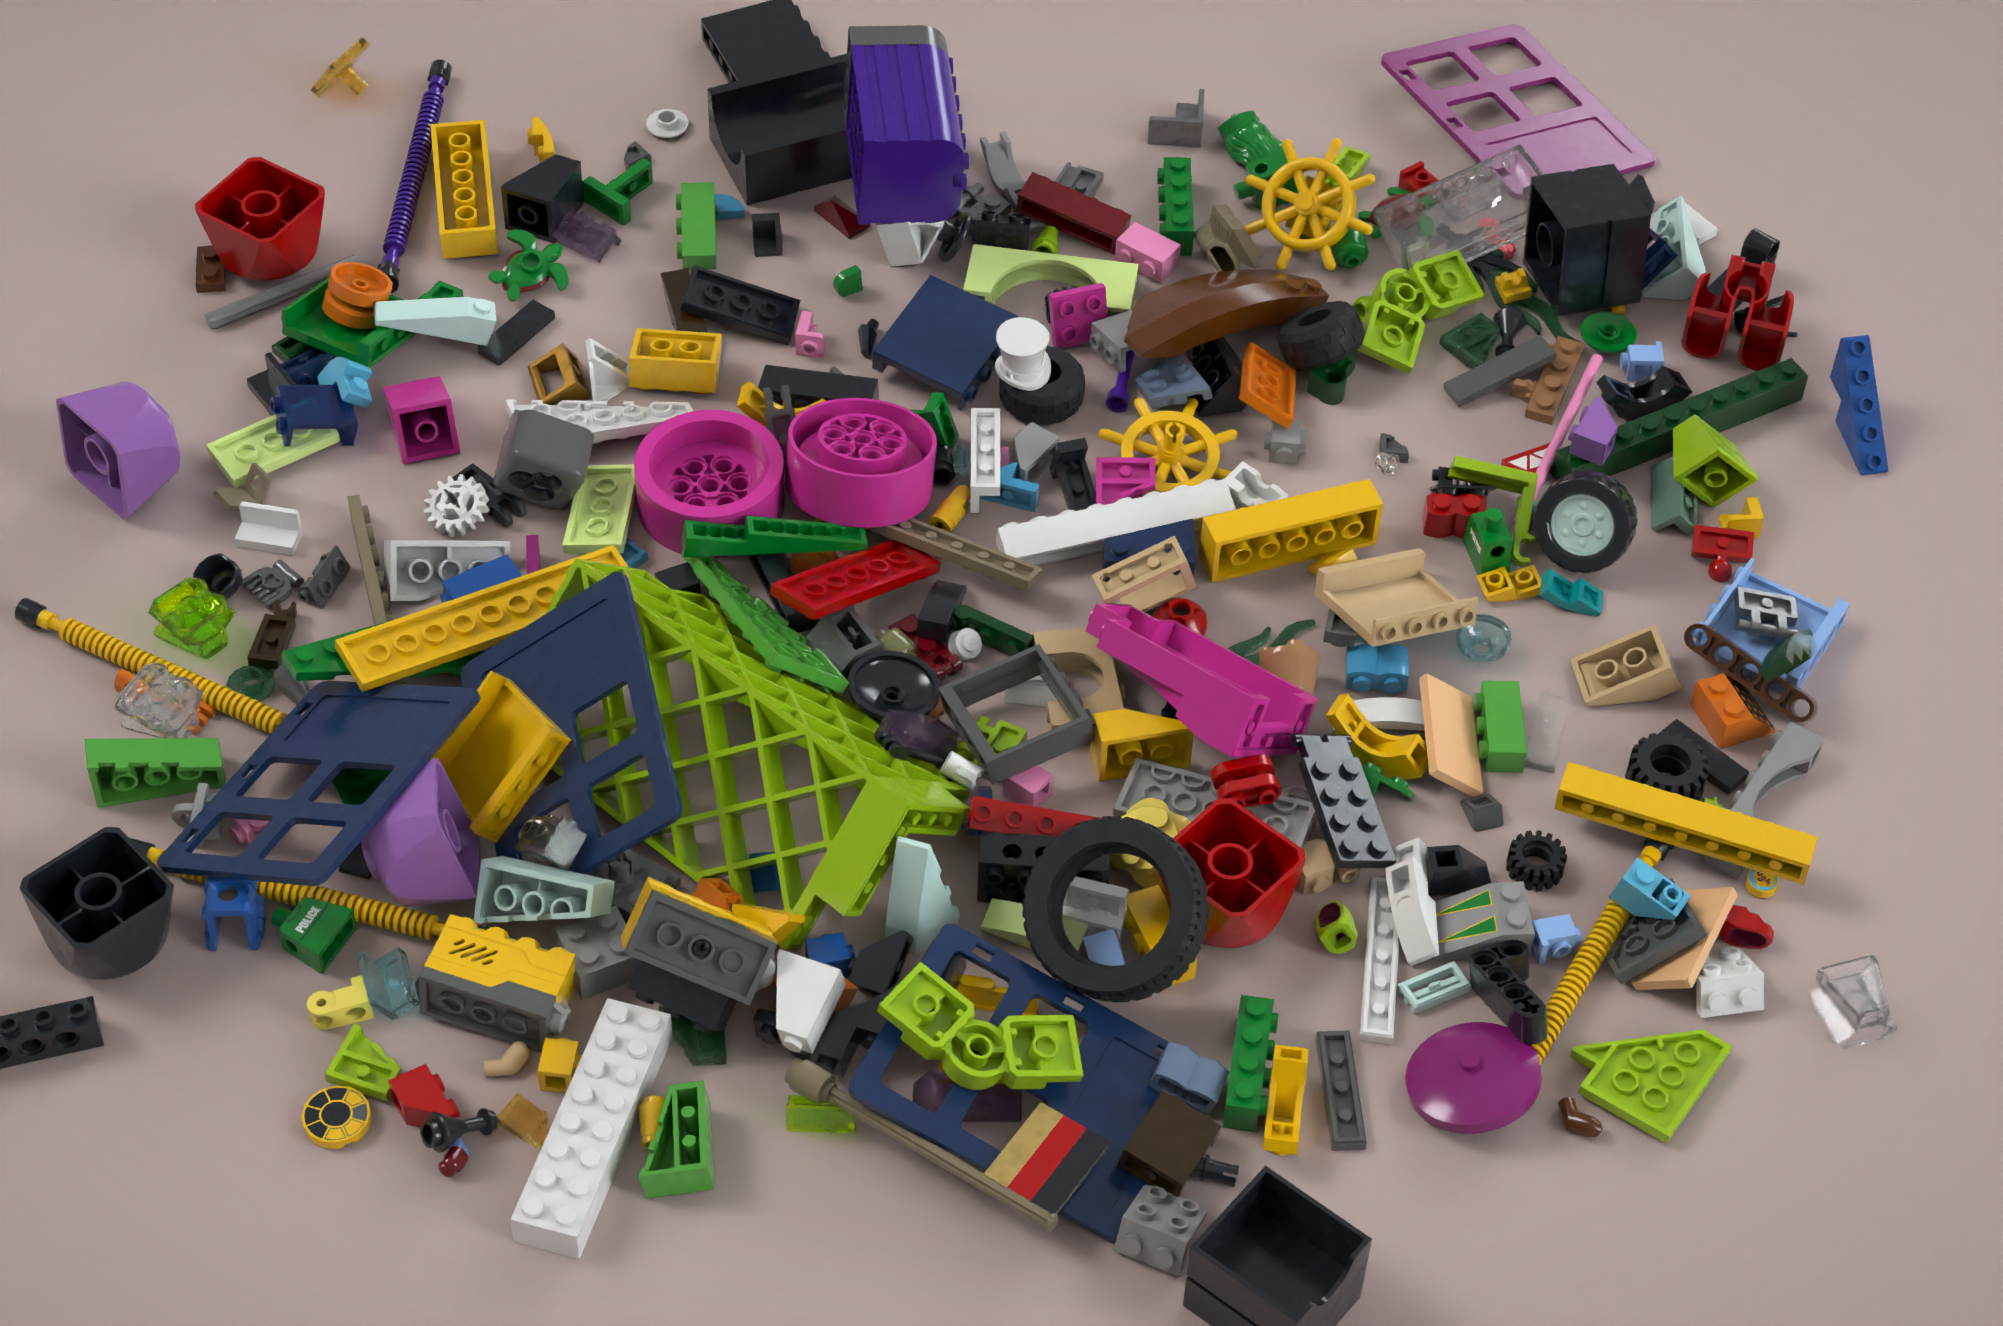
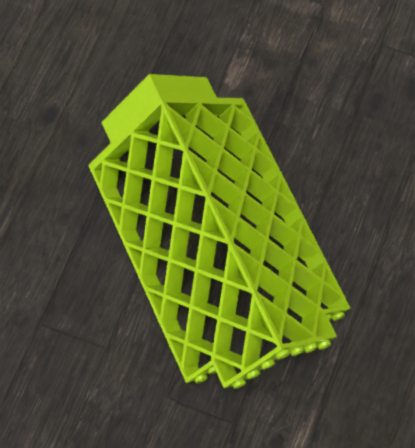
[546,558,972,949]

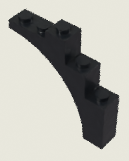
[753,940,966,1077]

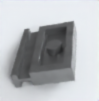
[1055,162,1104,198]

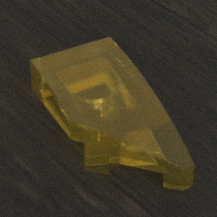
[497,1093,548,1150]

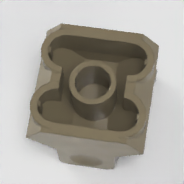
[1194,204,1262,272]

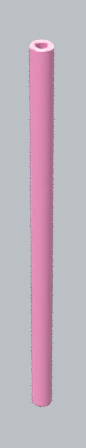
[1512,354,1603,525]

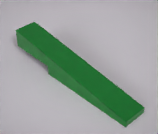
[681,516,868,557]

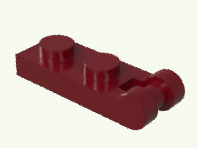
[888,613,963,682]

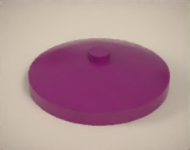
[1405,1022,1542,1134]

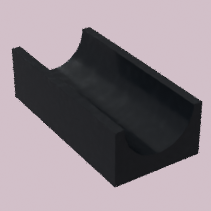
[707,54,852,205]

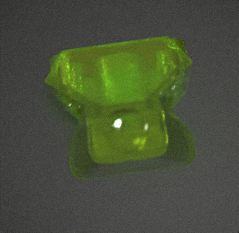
[148,577,236,659]

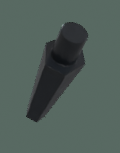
[858,319,879,359]

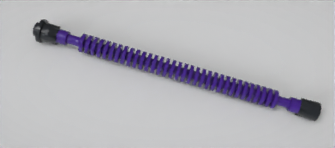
[377,59,452,293]

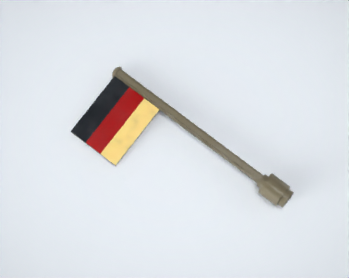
[784,1058,1110,1232]

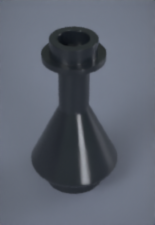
[1493,306,1527,357]
[420,1108,498,1153]

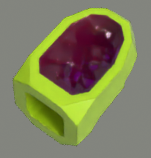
[1315,900,1358,954]

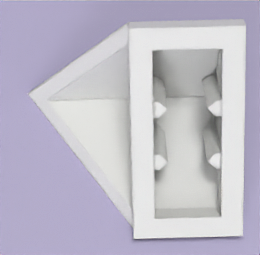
[585,338,630,401]

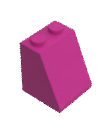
[383,376,461,464]

